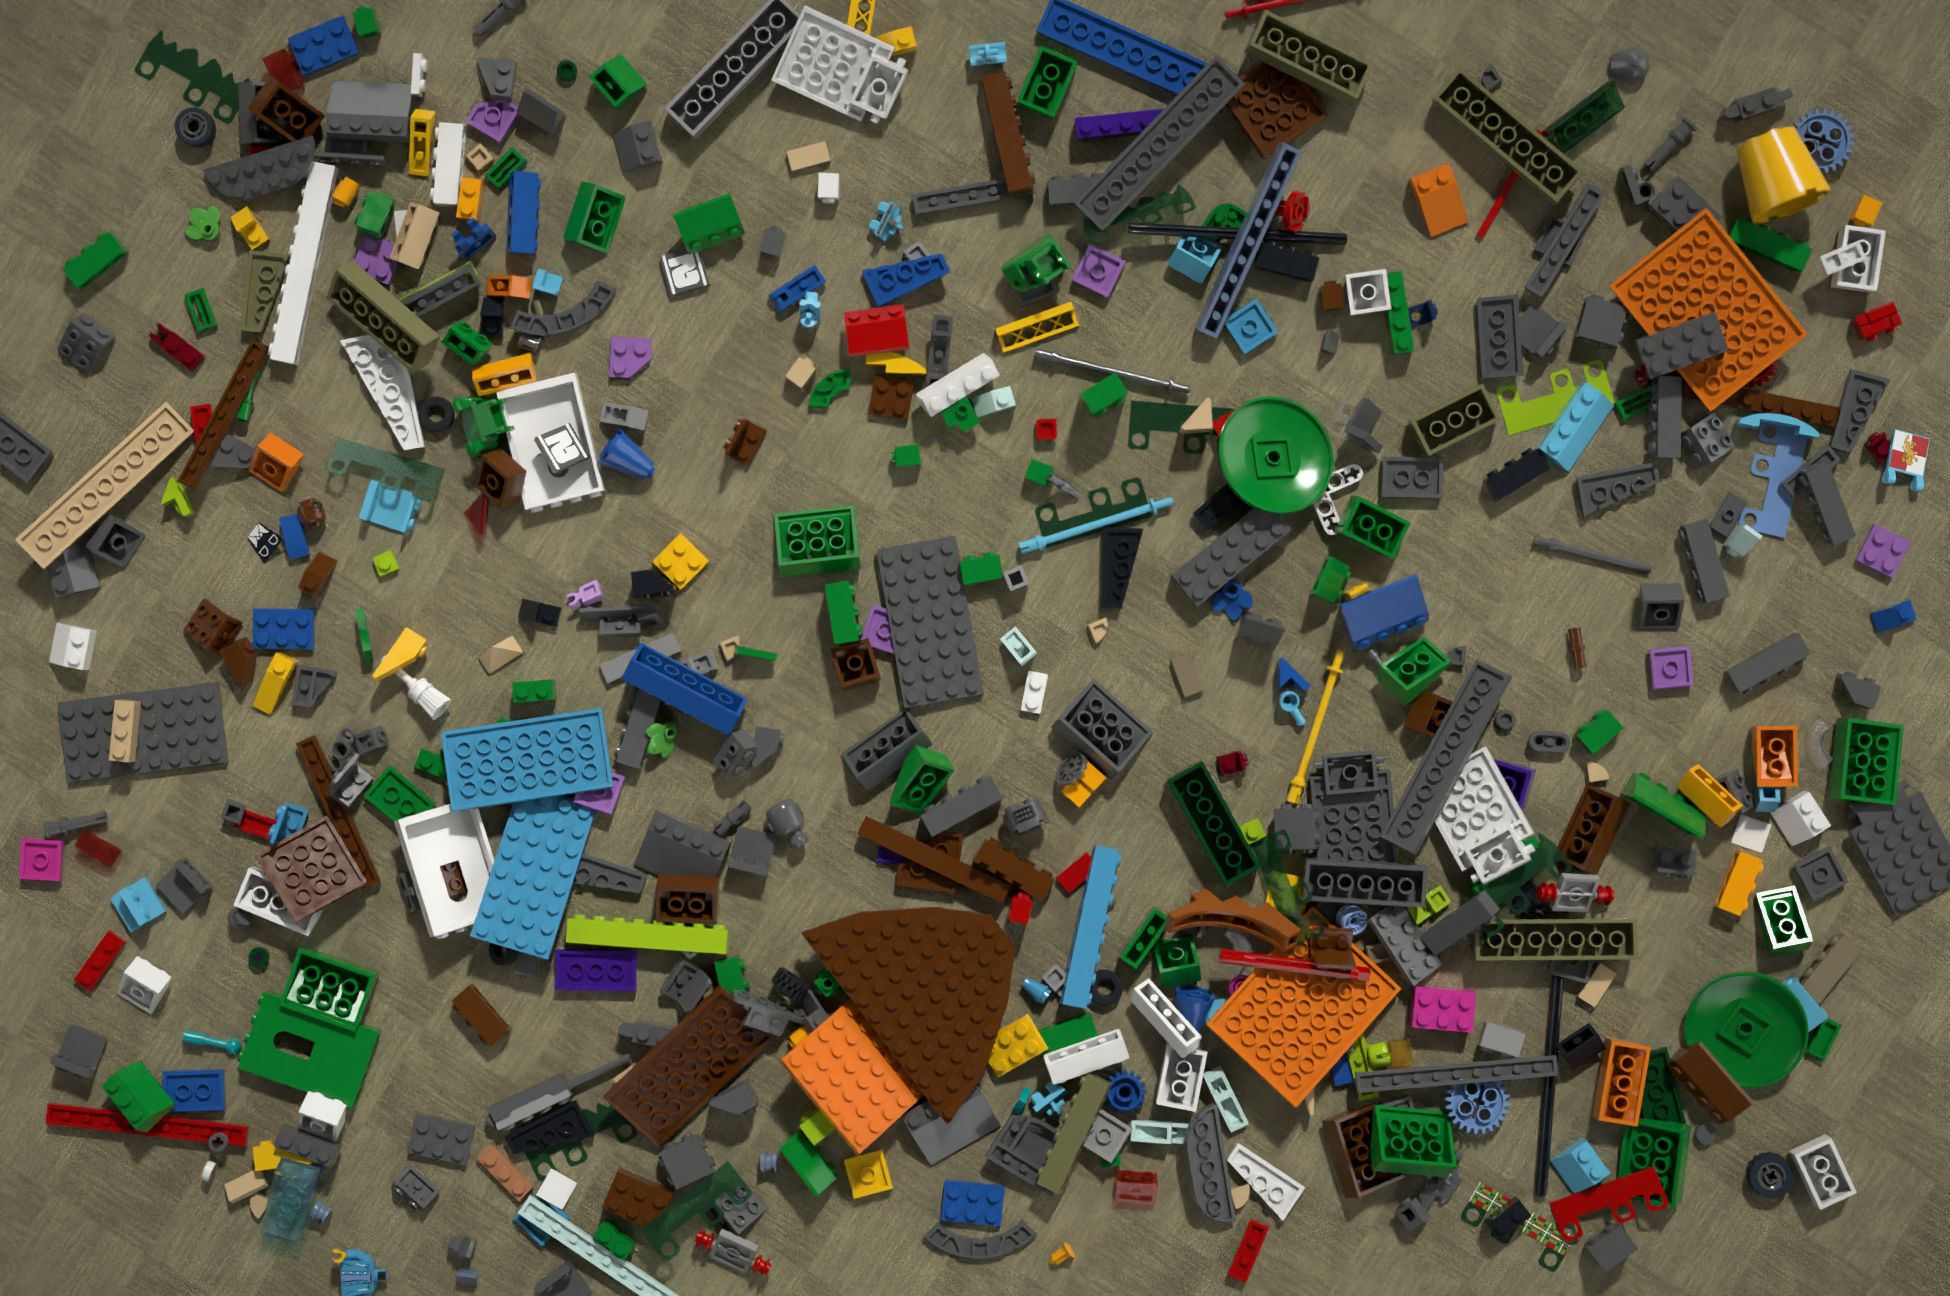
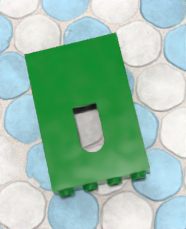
[237,990,382,1108]

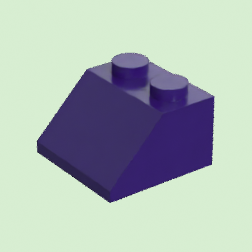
[1494,759,1536,810]

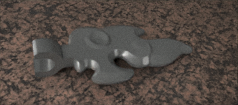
[1419,1149,1464,1211]

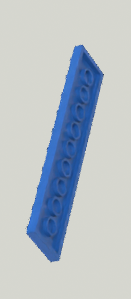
[1036,0,1223,114]

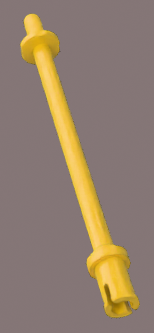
[1286,649,1344,804]

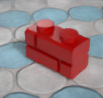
[1851,302,1902,342]
[1008,891,1033,924]

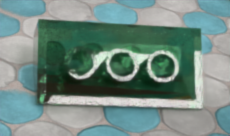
[1541,79,1625,154]

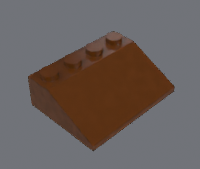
[1322,1101,1406,1198]

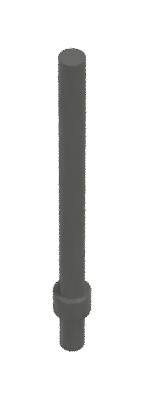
[1533,536,1652,573]

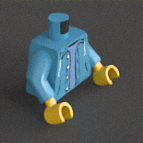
[331,1248,388,1296]

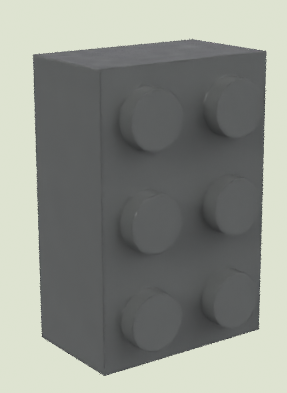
[1646,176,1722,234]

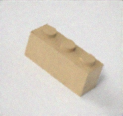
[389,202,439,269]
[109,699,141,762]

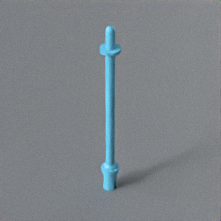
[1019,497,1174,555]

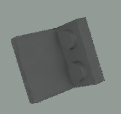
[328,753,373,809]
[727,826,777,876]
[156,857,213,913]
[705,1179,766,1235]
[534,1259,592,1296]

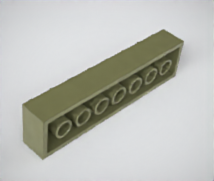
[1432,67,1584,206]
[1472,919,1638,961]

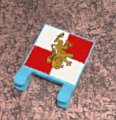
[1881,429,1930,491]

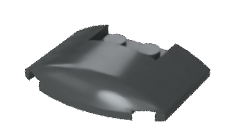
[985,1115,1058,1197]

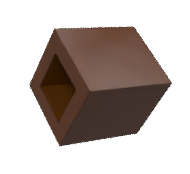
[1319,281,1344,312]

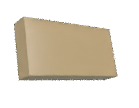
[787,141,831,172]
[1577,962,1616,1007]
[224,1170,268,1204]

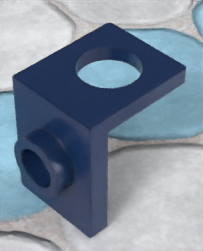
[1408,300,1438,328]

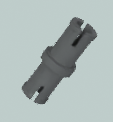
[714,800,752,836]

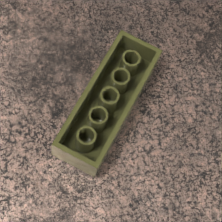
[1244,10,1373,106]
[326,261,440,373]

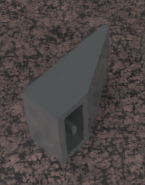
[1235,612,1286,650]

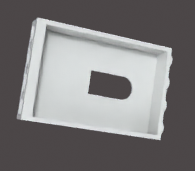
[496,373,606,513]
[394,804,495,939]

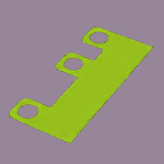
[1497,360,1615,436]

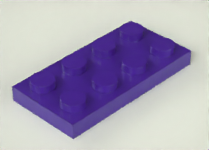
[555,949,637,991]

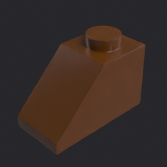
[297,552,338,597]
[219,637,257,686]

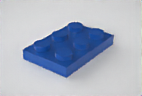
[287,15,360,77]
[253,609,315,649]
[162,1069,226,1112]
[941,1179,1005,1226]

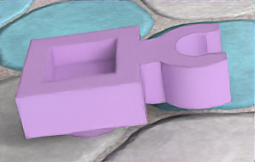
[567,580,604,610]

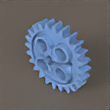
[1793,108,1855,174]
[1444,1080,1510,1135]

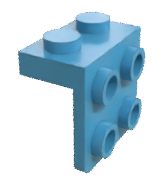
[268,802,309,845]

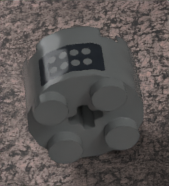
[1003,797,1049,838]

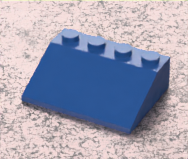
[1341,574,1429,651]

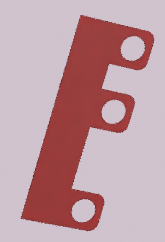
[1549,1166,1669,1241]

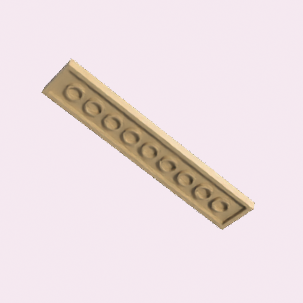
[15,402,194,570]

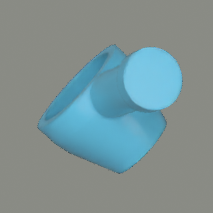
[1279,691,1306,726]

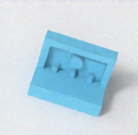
[110,877,167,932]

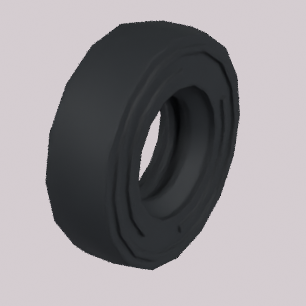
[418,396,455,432]
[489,943,519,966]
[1089,969,1123,1006]

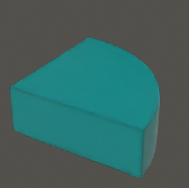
[1012,1086,1031,1115]

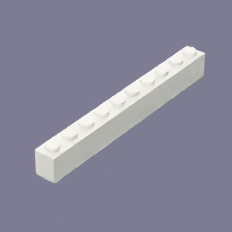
[268,161,339,365]

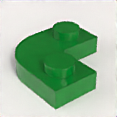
[1201,203,1247,241]

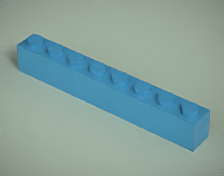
[1060,845,1121,1009]

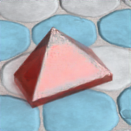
[464,493,489,534]

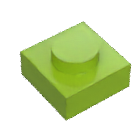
[372,550,400,577]
[1239,818,1266,844]

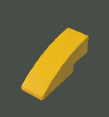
[866,352,927,375]

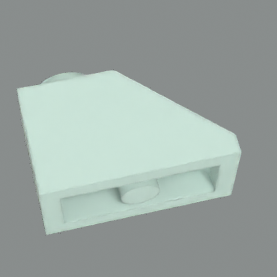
[971,386,1016,417]
[1723,524,1762,558]

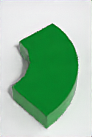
[808,369,851,408]
[356,607,374,665]

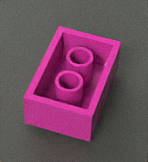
[1409,985,1476,1033]

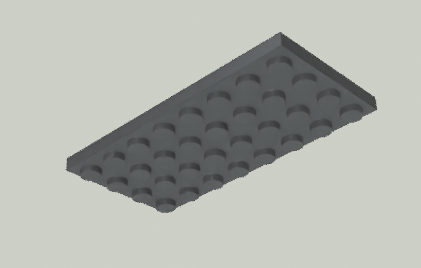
[876,536,984,708]
[57,682,229,782]

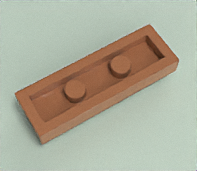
[477,1144,534,1201]

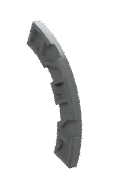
[508,280,616,335]
[924,1220,1037,1260]

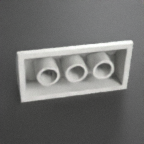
[234,866,323,936]

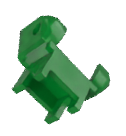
[1000,233,1071,292]
[453,397,515,459]

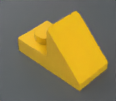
[230,206,270,251]

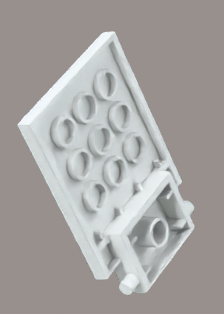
[772,5,908,123]
[1435,747,1535,885]

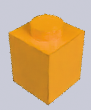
[1849,195,1882,227]

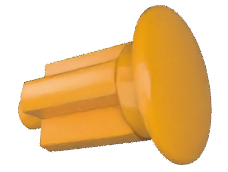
[1050,1242,1075,1265]

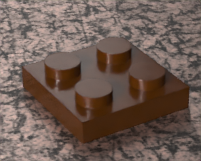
[868,374,915,421]

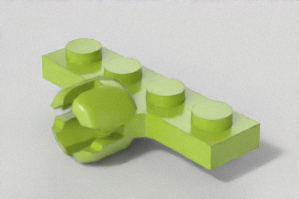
[1347,1032,1391,1101]

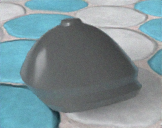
[1608,48,1650,83]

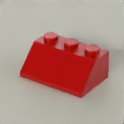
[844,304,910,357]

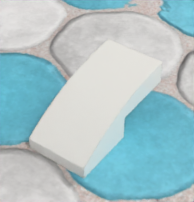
[1820,241,1866,275]

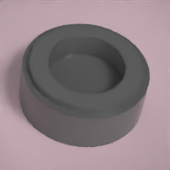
[1495,709,1516,730]
[1695,1123,1716,1144]

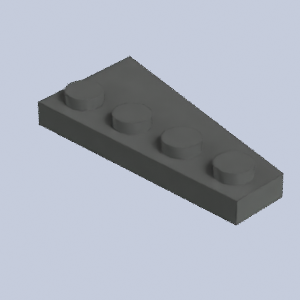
[1576,462,1660,517]

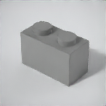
[1477,1020,1526,1059]

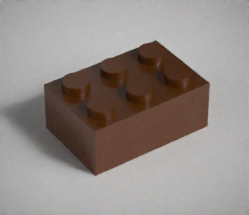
[247,76,325,142]
[656,874,719,924]
[602,1167,675,1232]

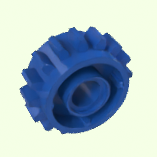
[1105,1069,1147,1114]

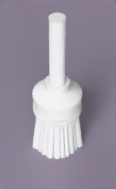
[381,655,451,720]

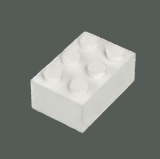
[1830,225,1886,293]
[1155,1042,1208,1112]
[1789,1134,1857,1210]

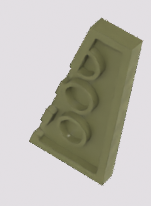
[240,250,290,333]

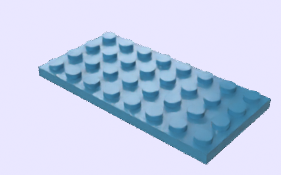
[441,708,614,812]
[470,795,596,960]

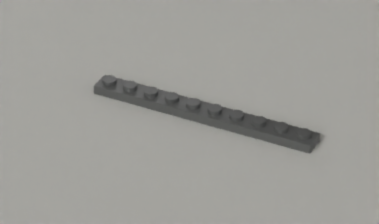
[1355,1055,1558,1093]

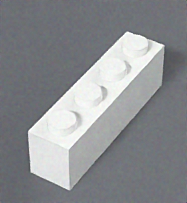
[430,122,467,207]
[915,353,1000,417]
[1130,979,1202,1059]
[1043,1029,1129,1085]

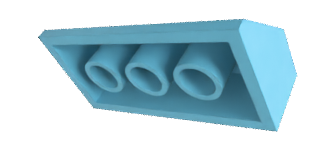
[1536,382,1614,472]

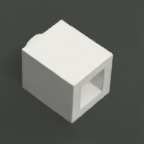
[818,173,840,204]

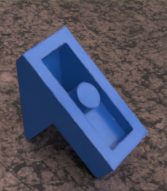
[1870,600,1917,632]
[1278,657,1311,691]

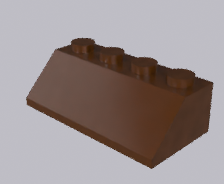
[1554,784,1630,875]
[1666,1041,1754,1124]

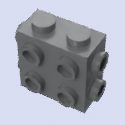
[1575,294,1629,350]
[1274,804,1322,853]
[658,1132,716,1189]

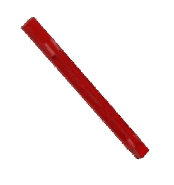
[1219,949,1371,981]

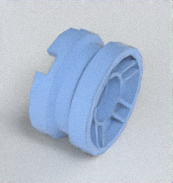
[1336,903,1368,935]

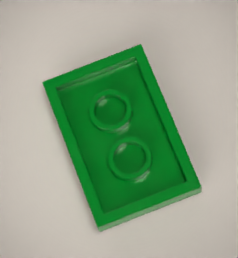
[363,765,437,821]

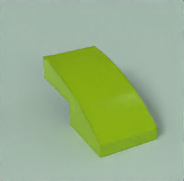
[1405,885,1451,925]

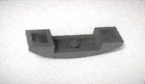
[925,314,953,388]

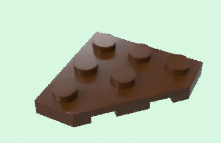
[896,831,964,893]

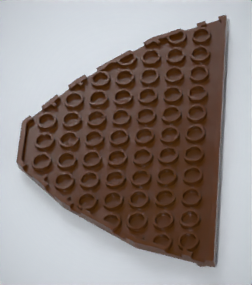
[801,907,1016,1125]

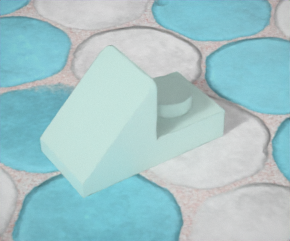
[1000,626,1037,666]

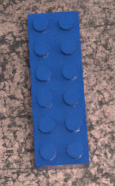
[621,643,748,735]

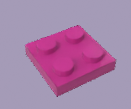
[19,838,64,881]

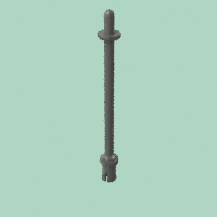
[1033,347,1191,395]

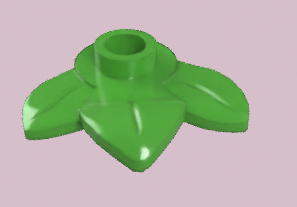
[184,206,220,241]
[645,722,677,758]

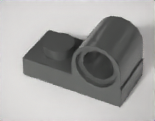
[1619,164,1656,207]

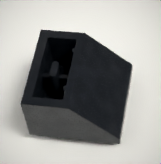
[630,569,678,600]

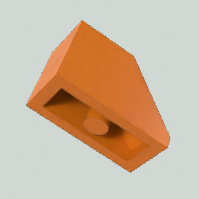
[486,275,532,299]

